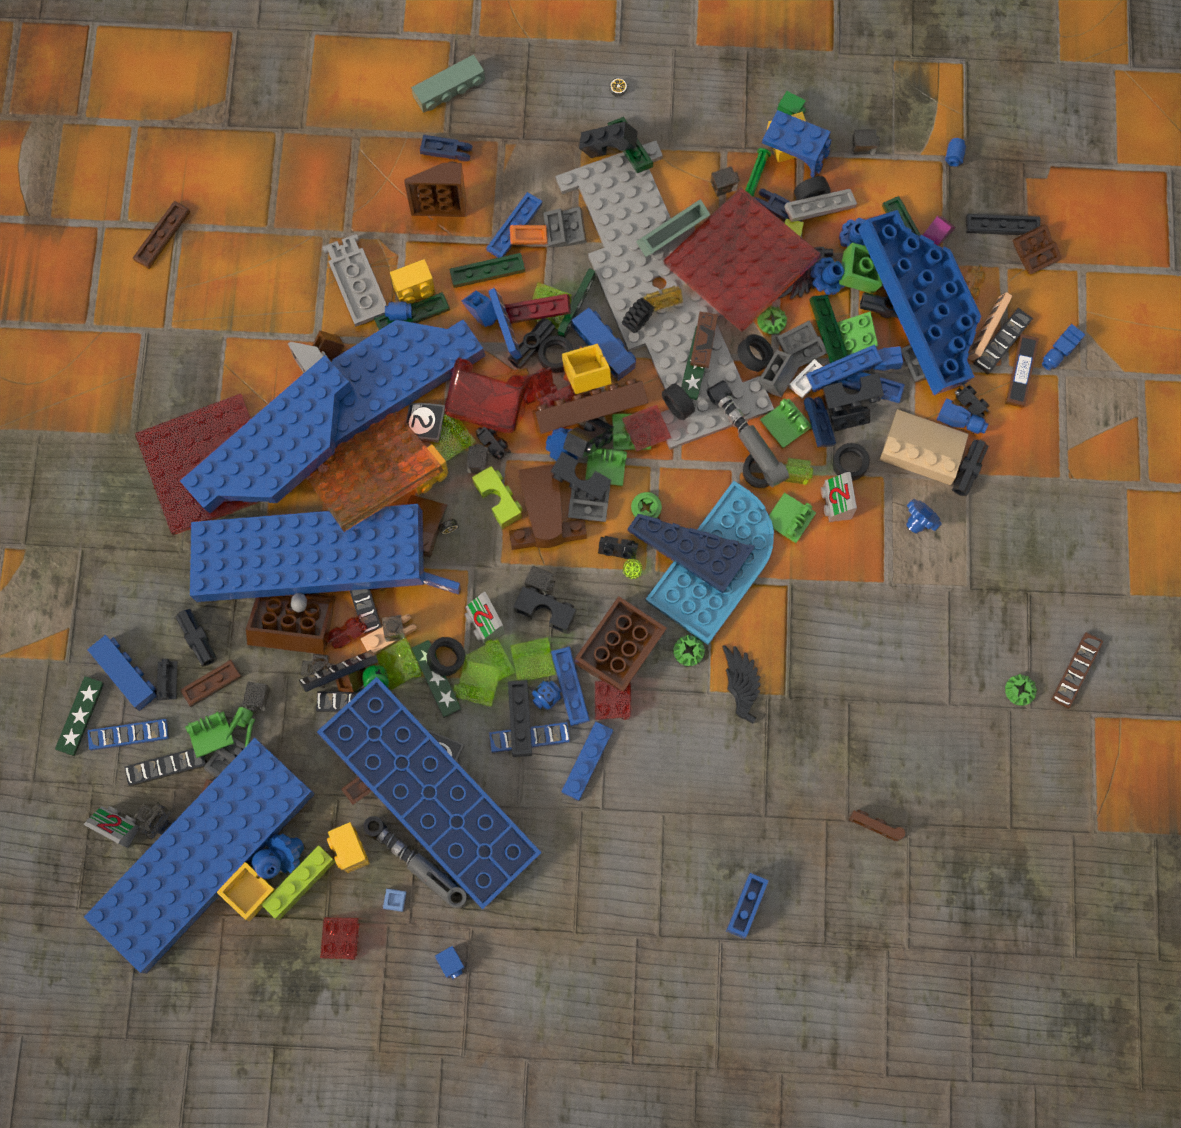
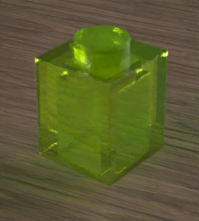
[784,458,813,485]

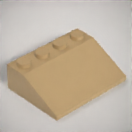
[879,409,968,485]

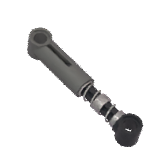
[706,380,789,487]
[363,816,468,909]

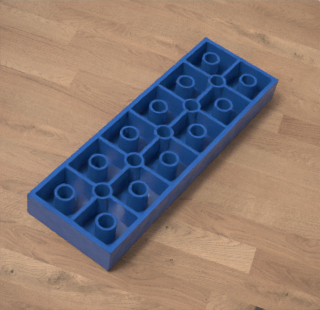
[190,504,424,602]
[317,677,542,909]
[84,738,315,974]

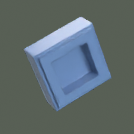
[383,888,407,912]

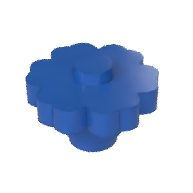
[839,218,866,247]
[811,257,845,295]
[546,428,578,461]
[906,499,942,534]
[267,834,304,873]

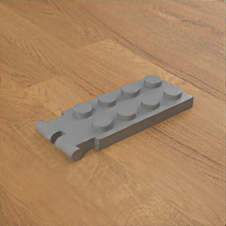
[322,234,387,327]

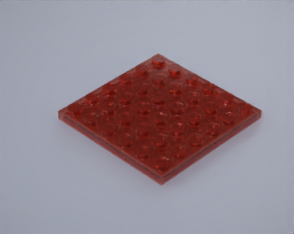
[663,187,821,332]
[135,393,260,536]

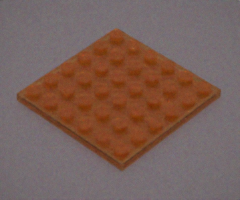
[306,411,444,532]

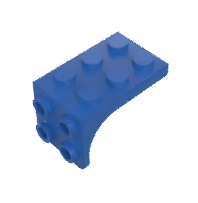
[762,110,832,177]

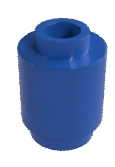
[945,138,966,167]
[385,302,412,321]

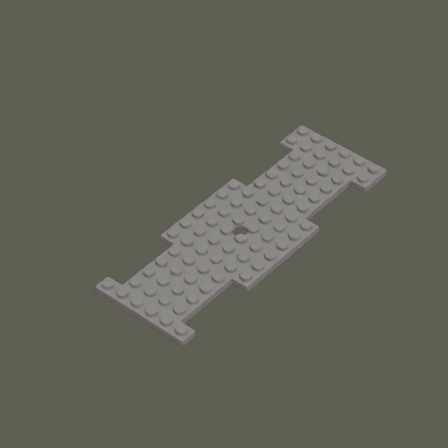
[555,141,774,450]

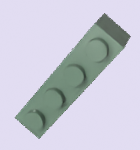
[411,54,485,113]
[636,199,710,257]

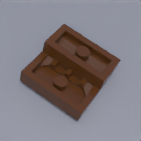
[1012,224,1062,275]

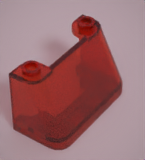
[444,358,529,434]

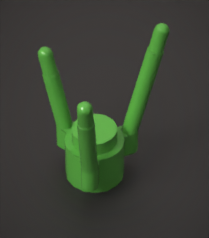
[224,707,255,747]

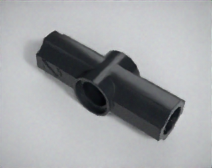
[860,292,898,319]
[508,318,556,369]
[952,440,989,496]
[175,609,217,667]

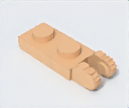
[361,614,416,654]

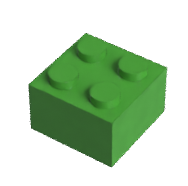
[839,242,882,294]

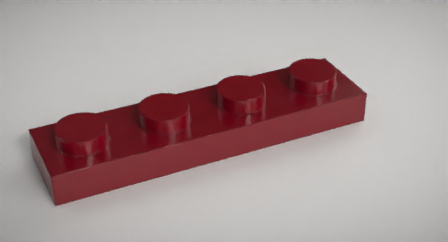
[504,294,571,324]

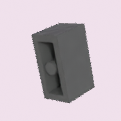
[758,350,800,397]

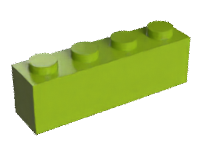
[261,845,336,920]

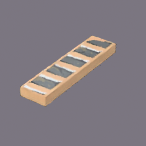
[968,292,1012,361]

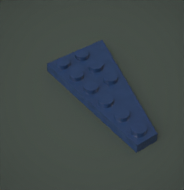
[627,514,755,594]

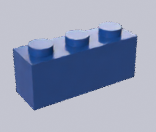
[726,873,769,939]

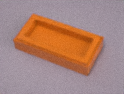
[510,225,547,245]

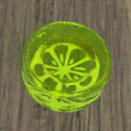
[623,559,642,579]

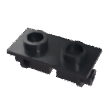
[955,384,990,418]
[830,406,870,432]
[476,423,511,460]
[598,535,638,560]
[157,659,178,700]

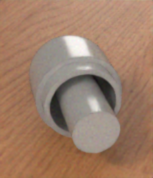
[291,593,307,612]

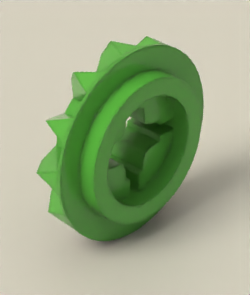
[757,305,787,334]
[631,492,662,518]
[673,635,705,666]
[1005,674,1037,706]

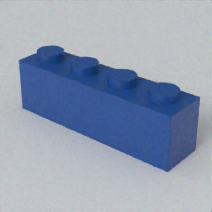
[572,308,636,381]
[87,635,157,711]

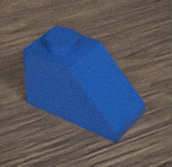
[461,291,498,327]

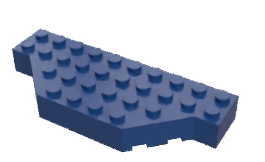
[858,210,981,395]
[332,320,485,451]
[180,355,354,513]

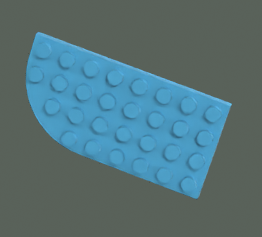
[645,481,774,645]

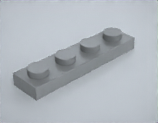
[784,189,857,222]

